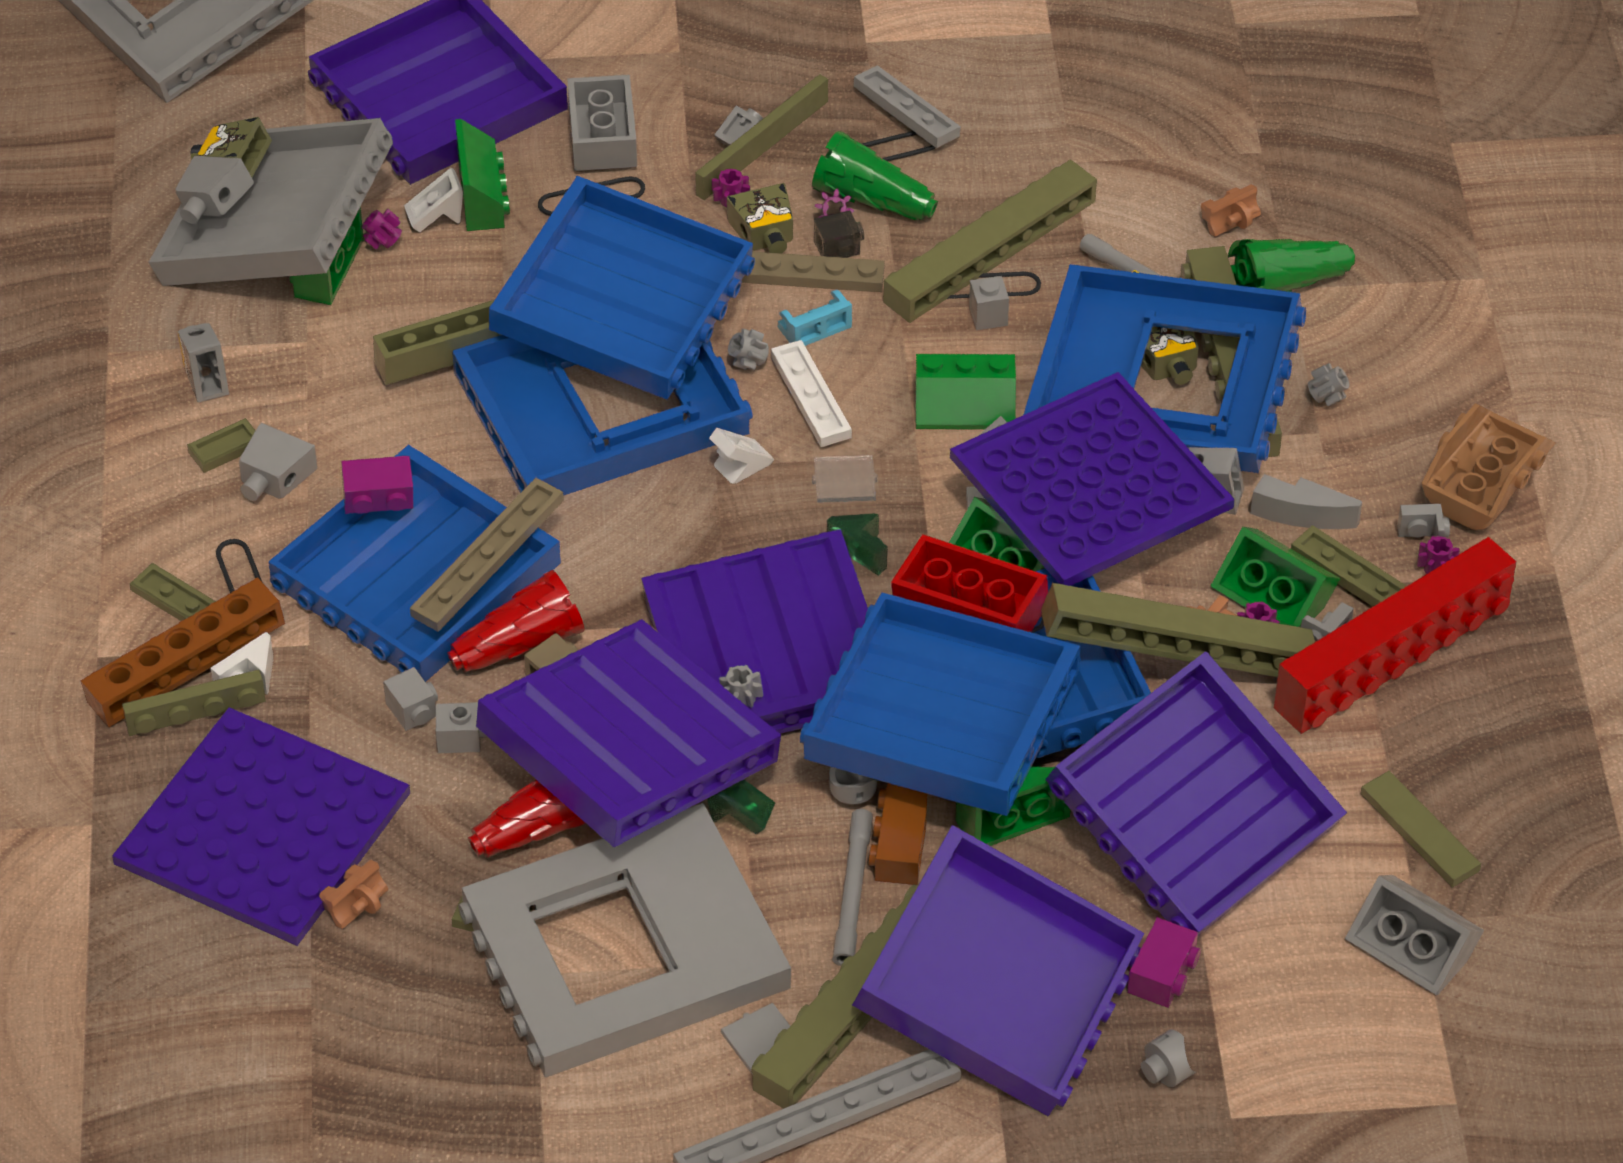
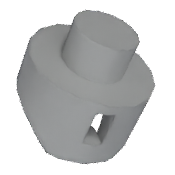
[829,767,877,804]
[1141,1029,1196,1087]

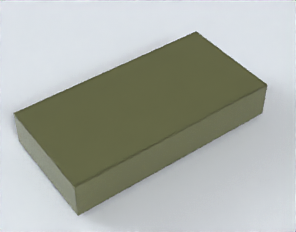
[187,418,256,473]

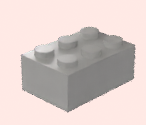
[567,75,637,171]

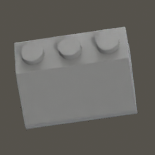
[1345,875,1484,995]

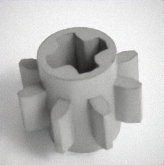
[728,328,769,370]
[1308,363,1350,406]
[719,665,763,707]

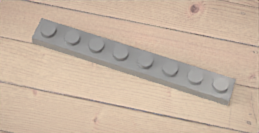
[673,1049,961,1163]

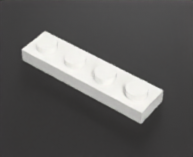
[771,340,852,447]

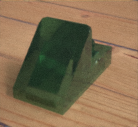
[827,513,888,576]
[707,779,775,834]

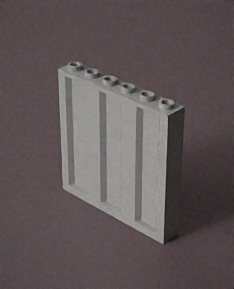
[149,118,393,286]

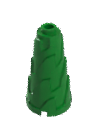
[812,131,938,220]
[1228,239,1355,292]

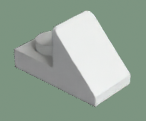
[404,168,463,232]
[709,428,774,484]
[211,632,273,695]

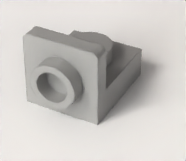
[715,105,763,146]
[1397,504,1450,538]
[1301,602,1354,642]

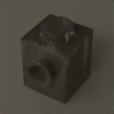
[814,210,864,258]

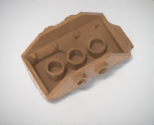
[1421,403,1556,530]

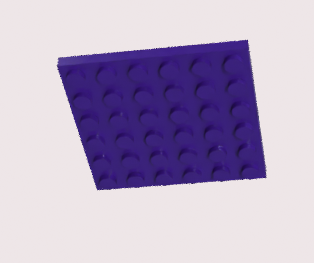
[950,372,1235,586]
[112,707,410,946]

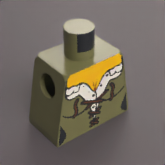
[190,117,272,177]
[727,183,793,253]
[1141,326,1198,385]

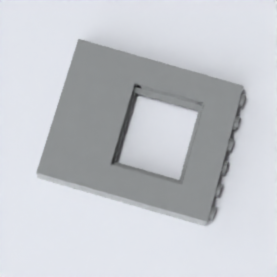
[58,0,314,103]
[458,803,791,1078]

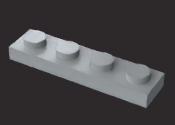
[854,65,961,148]

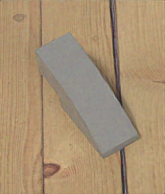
[1250,474,1362,529]

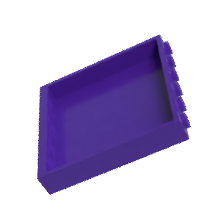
[852,825,1144,1116]

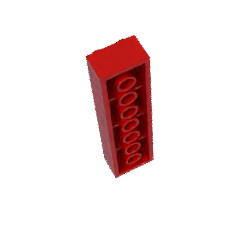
[1274,536,1517,734]

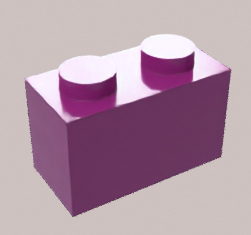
[341,456,413,514]
[1127,917,1201,1008]

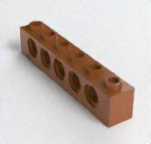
[80,577,285,728]

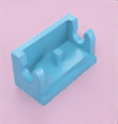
[778,289,852,346]

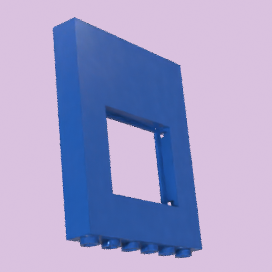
[1023,264,1306,473]
[452,335,753,496]

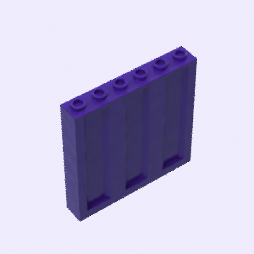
[308,0,568,185]
[641,529,868,734]
[476,619,781,847]
[1045,651,1347,936]

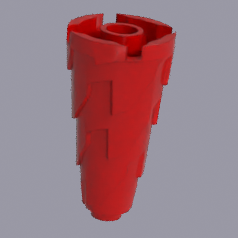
[447,570,585,673]
[468,779,586,858]

